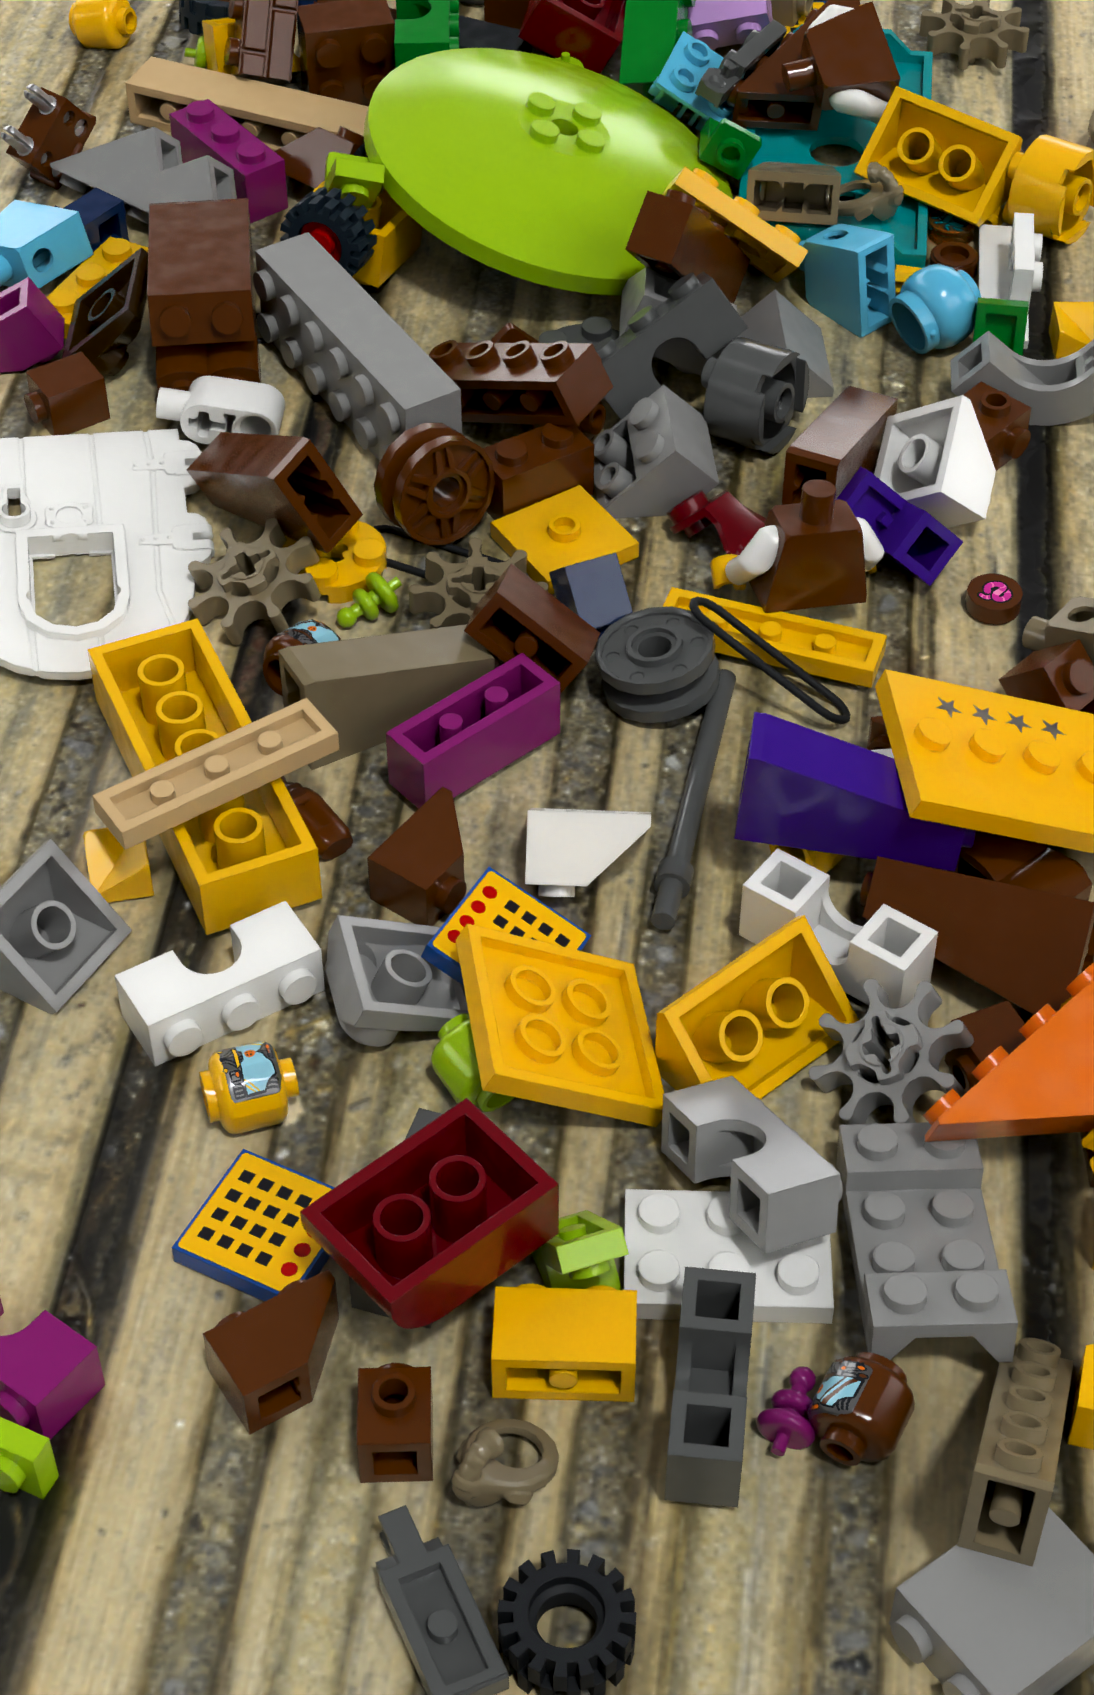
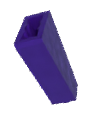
[734,712,976,871]

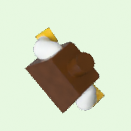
[781,1,900,124]
[710,479,884,613]

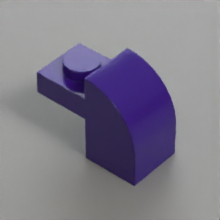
[837,466,963,586]

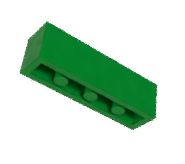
[619,0,696,106]

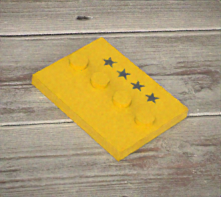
[875,669,1094,854]

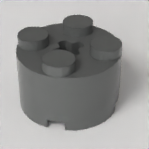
[701,337,809,454]

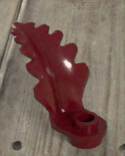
[666,490,766,555]

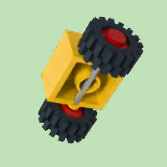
[280,143,423,288]

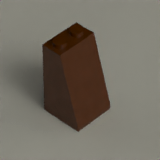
[147,198,256,347]

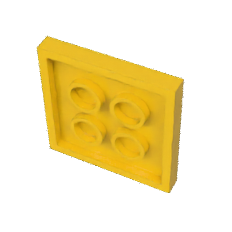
[456,924,665,1127]

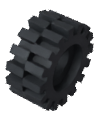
[497,1549,637,1695]

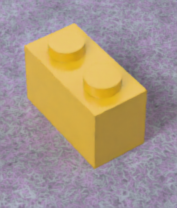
[491,1283,637,1402]

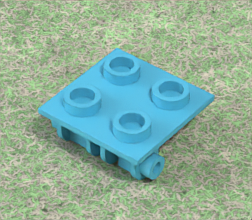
[648,31,734,131]

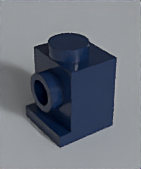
[54,188,129,263]

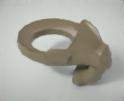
[838,162,904,221]
[451,1419,559,1507]

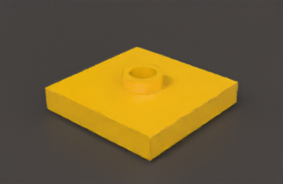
[490,485,639,595]

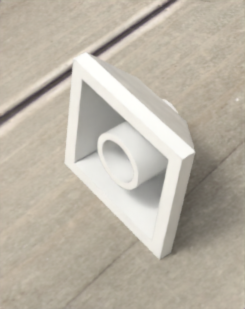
[874,395,996,528]
[525,808,651,897]

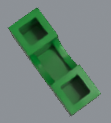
[394,0,459,68]

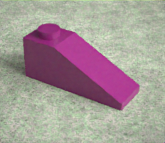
[0,277,65,373]

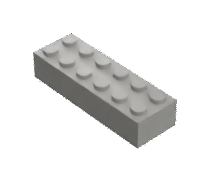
[253,232,462,461]

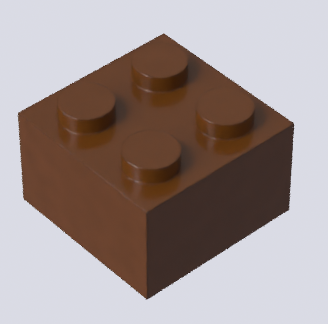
[297,0,395,106]

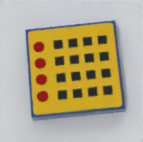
[421,867,592,986]
[172,1149,335,1301]

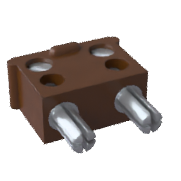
[1,84,96,190]

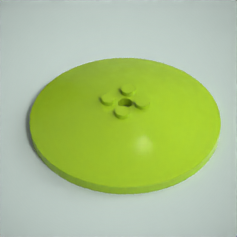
[363,48,733,295]

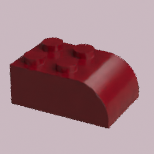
[300,1098,559,1329]

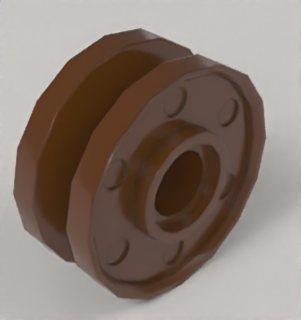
[374,423,495,545]

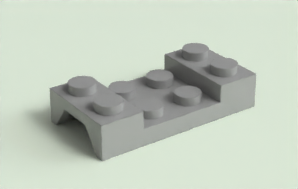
[836,1122,1018,1362]

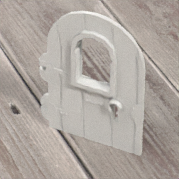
[0,429,215,680]

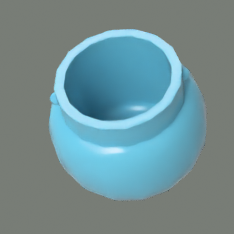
[889,264,981,355]

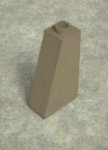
[278,624,499,770]

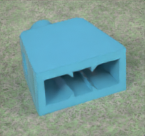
[0,200,94,288]
[797,223,896,338]

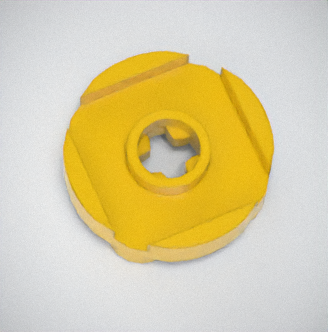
[282,520,387,604]

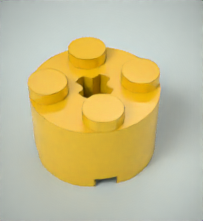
[1002,134,1094,244]

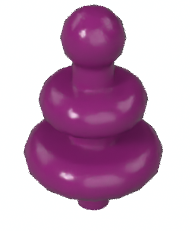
[756,1366,816,1456]

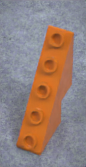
[923,962,1094,1142]

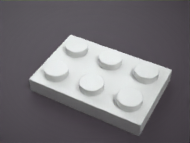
[624,1189,834,1324]

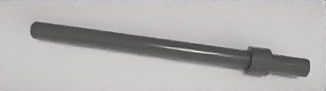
[651,669,736,930]

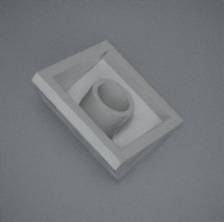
[737,289,834,398]
[0,839,132,1014]

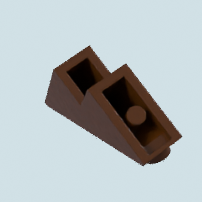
[727,0,860,131]

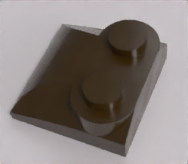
[62,247,148,377]

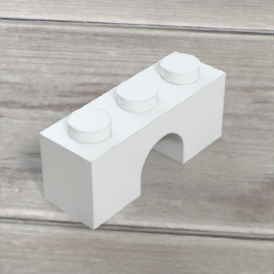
[739,848,938,1009]
[115,901,325,1067]

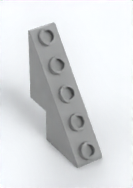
[50,127,237,224]

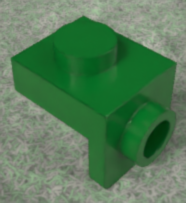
[699,117,762,180]
[973,297,1029,356]

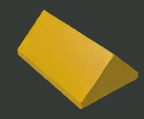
[854,86,1023,227]
[655,915,859,1099]

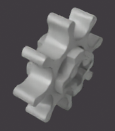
[809,979,974,1125]

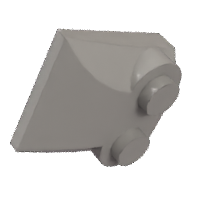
[325,915,468,1047]

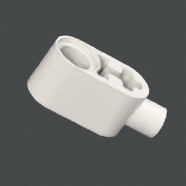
[156,375,285,444]

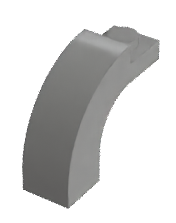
[950,331,1094,426]

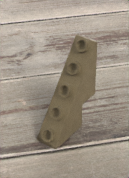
[957,1338,1074,1567]

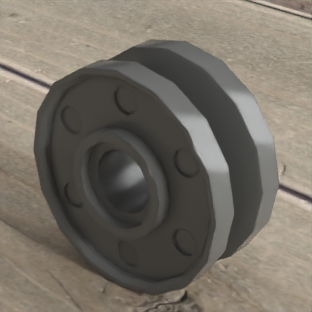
[595,606,721,723]

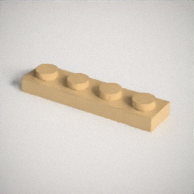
[92,698,339,850]

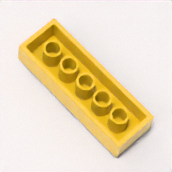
[87,618,322,935]

